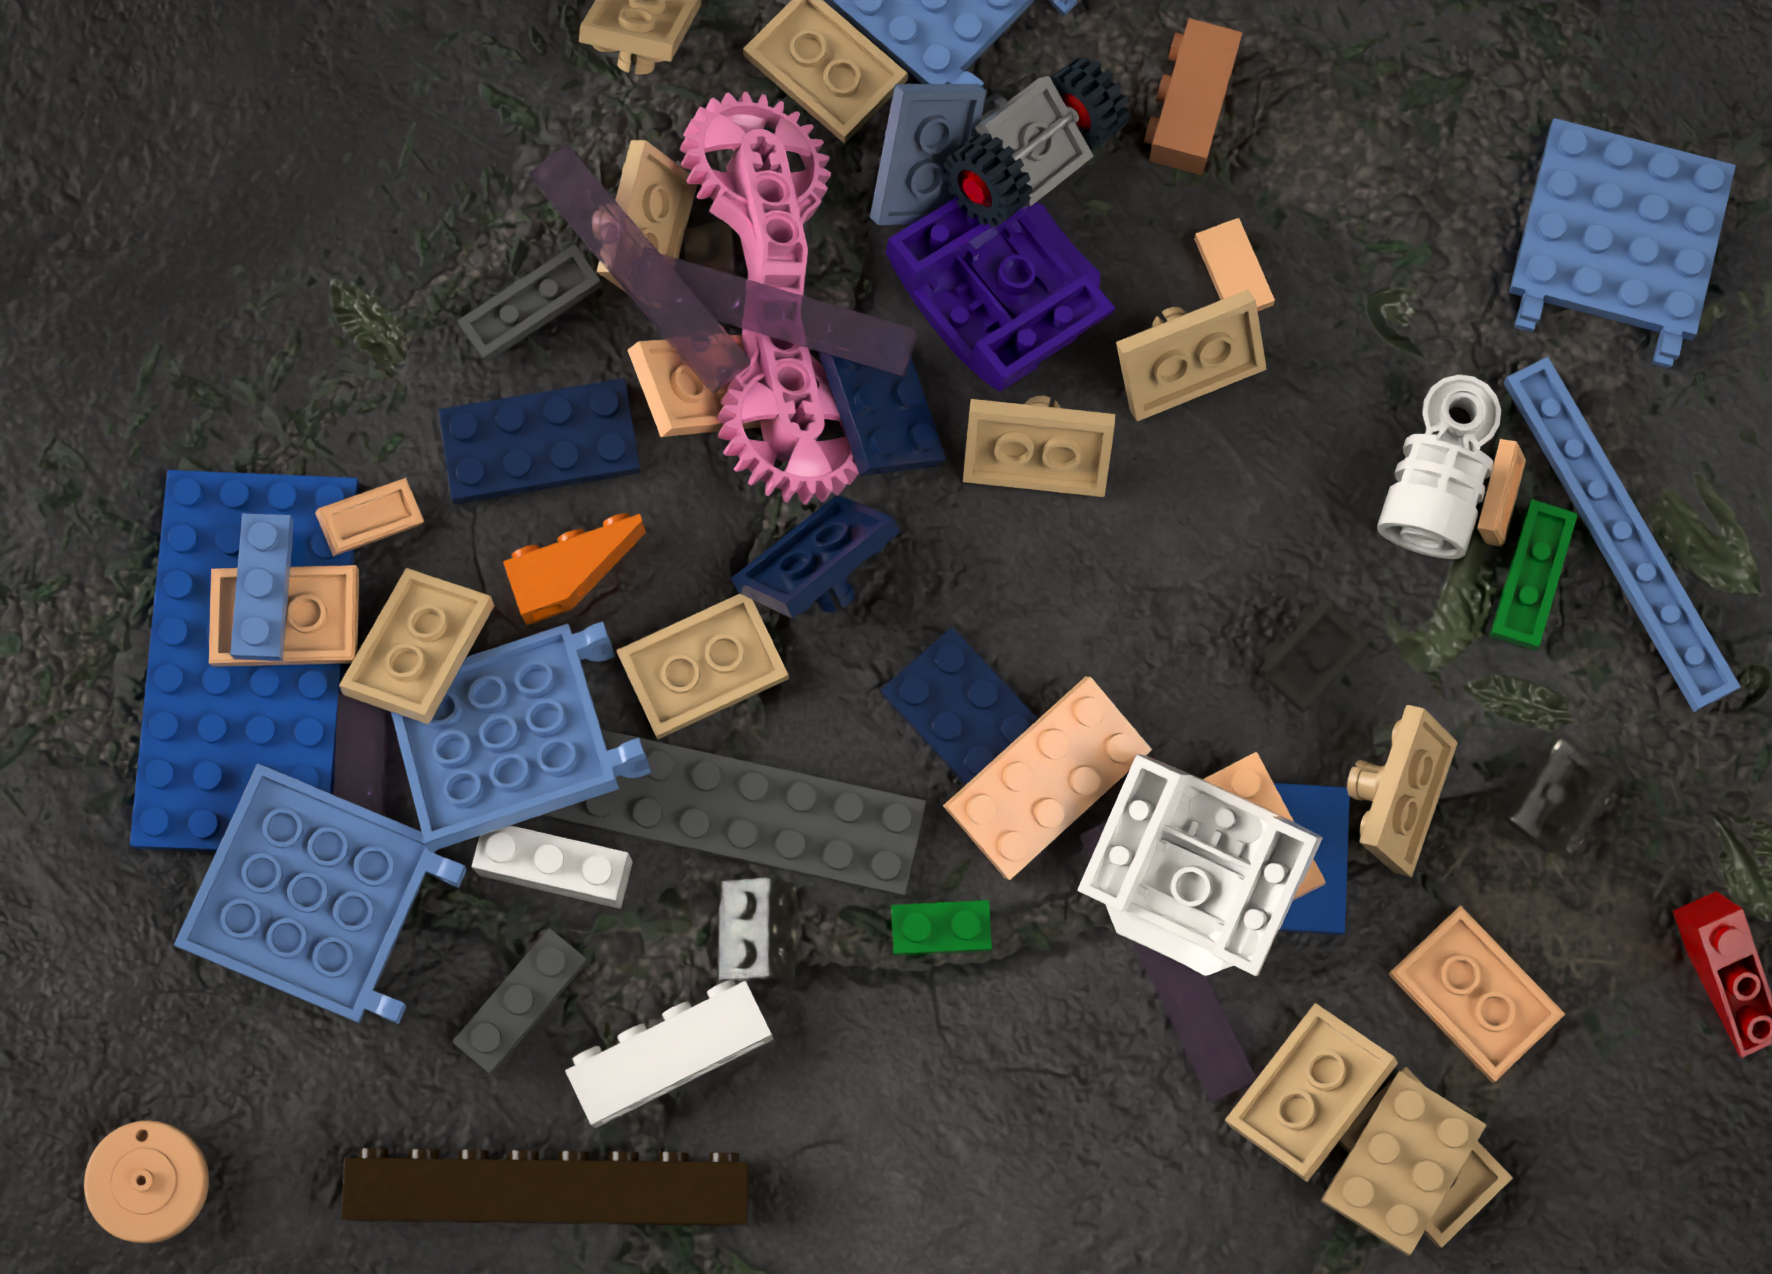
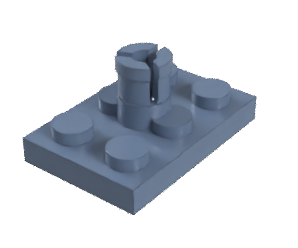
[870,84,987,225]

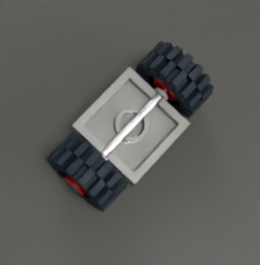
[943,57,1130,227]

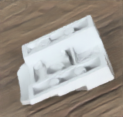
[1077,754,1323,976]

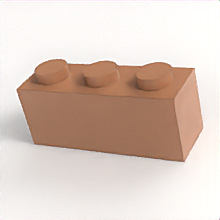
[1144,18,1243,175]

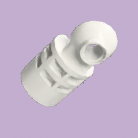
[1377,374,1501,559]

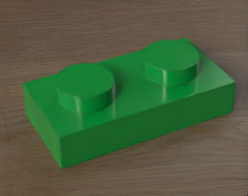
[891,900,992,956]

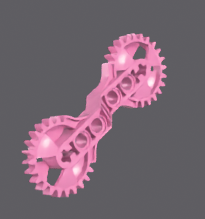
[680,92,859,504]

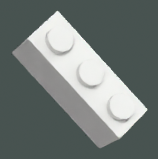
[472,825,633,909]

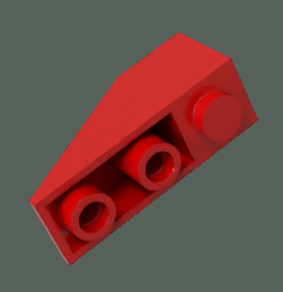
[1673,891,1772,1058]

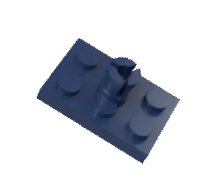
[731,495,900,619]

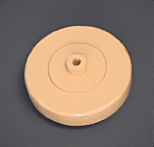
[84,1120,209,1243]

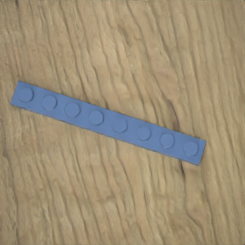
[1503,357,1741,712]

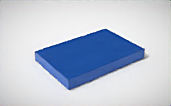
[1274,783,1350,935]

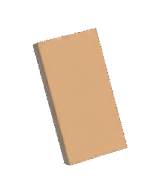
[1194,218,1275,311]
[1477,439,1526,547]
[315,478,424,556]

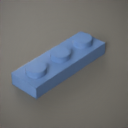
[230,513,294,661]

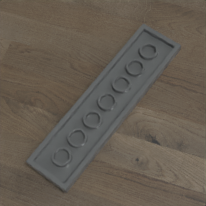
[537,730,926,898]

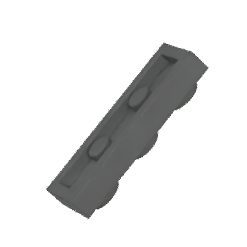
[457,244,602,364]
[452,928,588,1075]

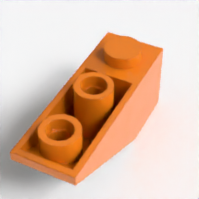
[503,513,646,625]

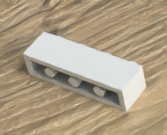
[565,979,774,1128]

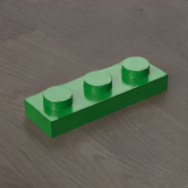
[1489,499,1578,651]

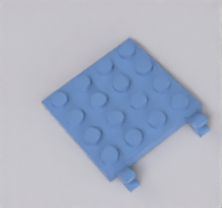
[824,0,1077,88]
[1509,118,1736,369]
[391,621,651,852]
[174,763,467,1024]

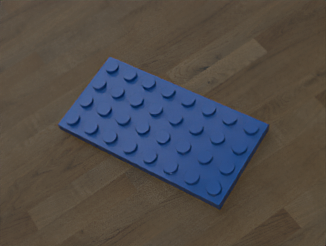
[130,470,360,852]

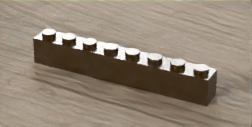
[341,1148,750,1226]

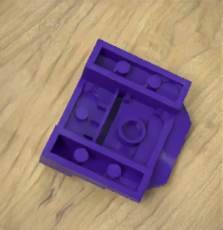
[885,196,1115,392]

